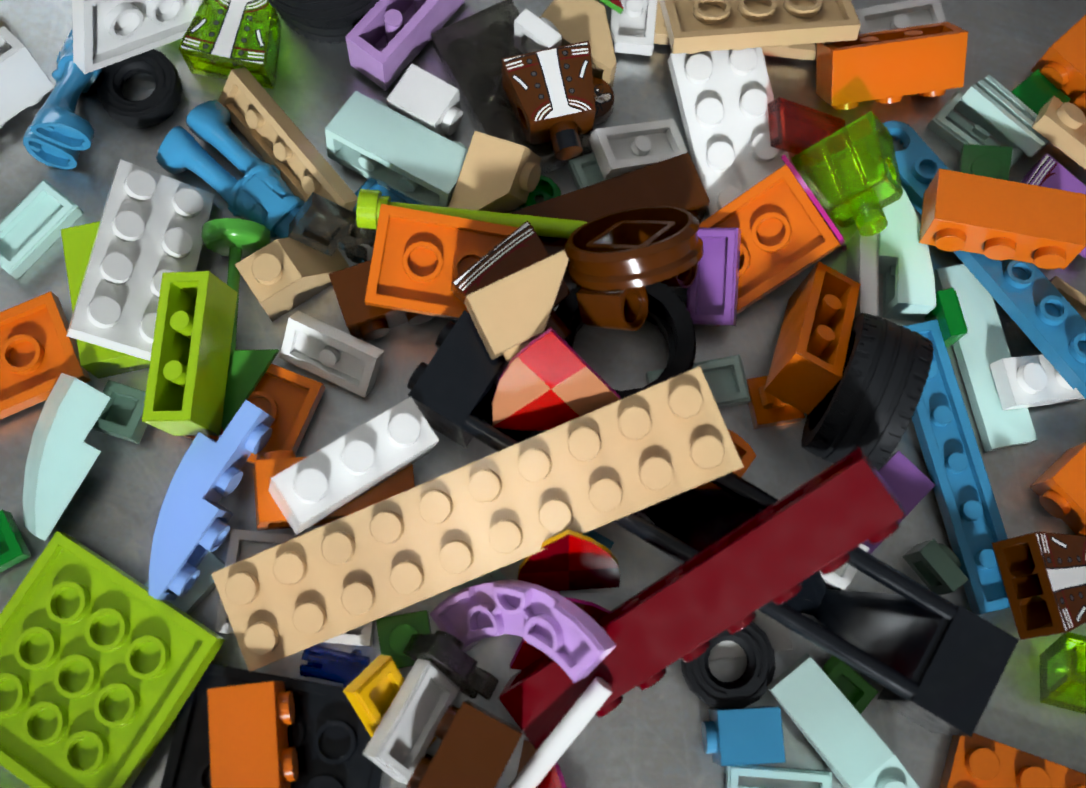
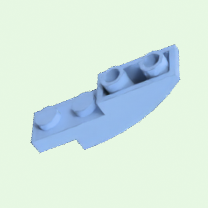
[149,400,275,600]

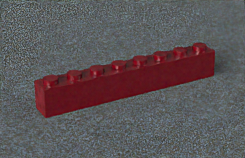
[498,447,906,750]

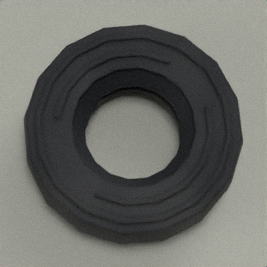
[95,49,182,128]
[681,621,776,710]

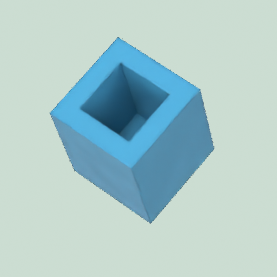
[701,706,786,766]

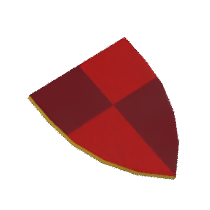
[517,529,620,591]

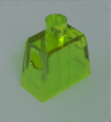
[791,111,903,236]

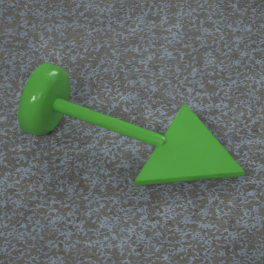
[201,218,279,431]

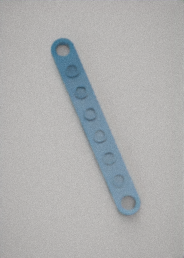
[868,121,1086,401]

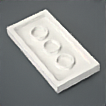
[668,47,790,219]
[66,159,215,361]

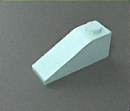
[767,653,920,788]

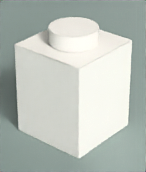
[387,63,463,137]

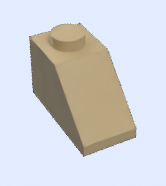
[539,0,617,88]
[448,131,542,213]
[234,233,350,322]
[464,250,569,363]

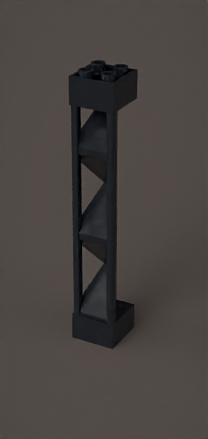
[407,310,1019,737]

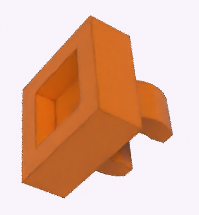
[746,376,805,429]

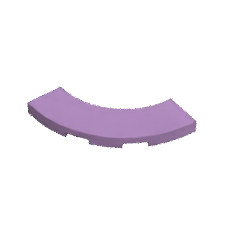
[430,579,617,683]

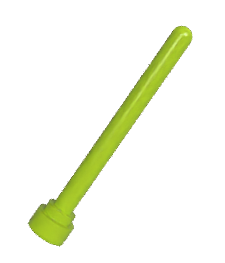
[356,189,588,239]

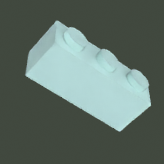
[325,91,468,207]

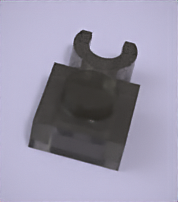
[288,192,376,264]
[403,630,499,700]

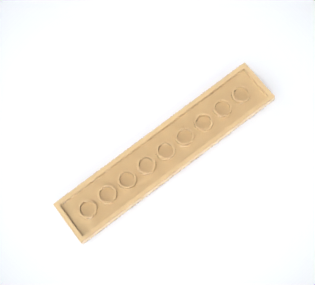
[211,366,744,672]

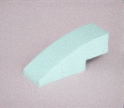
[866,168,936,321]
[23,373,111,541]

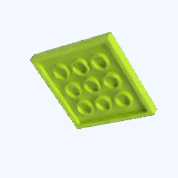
[0,531,225,788]

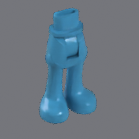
[23,28,102,170]
[156,100,316,238]

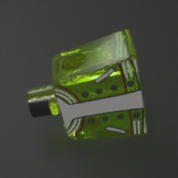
[178,0,281,90]

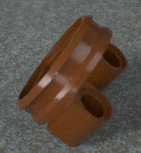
[564,206,704,331]

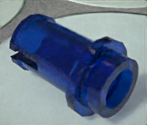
[300,645,370,688]

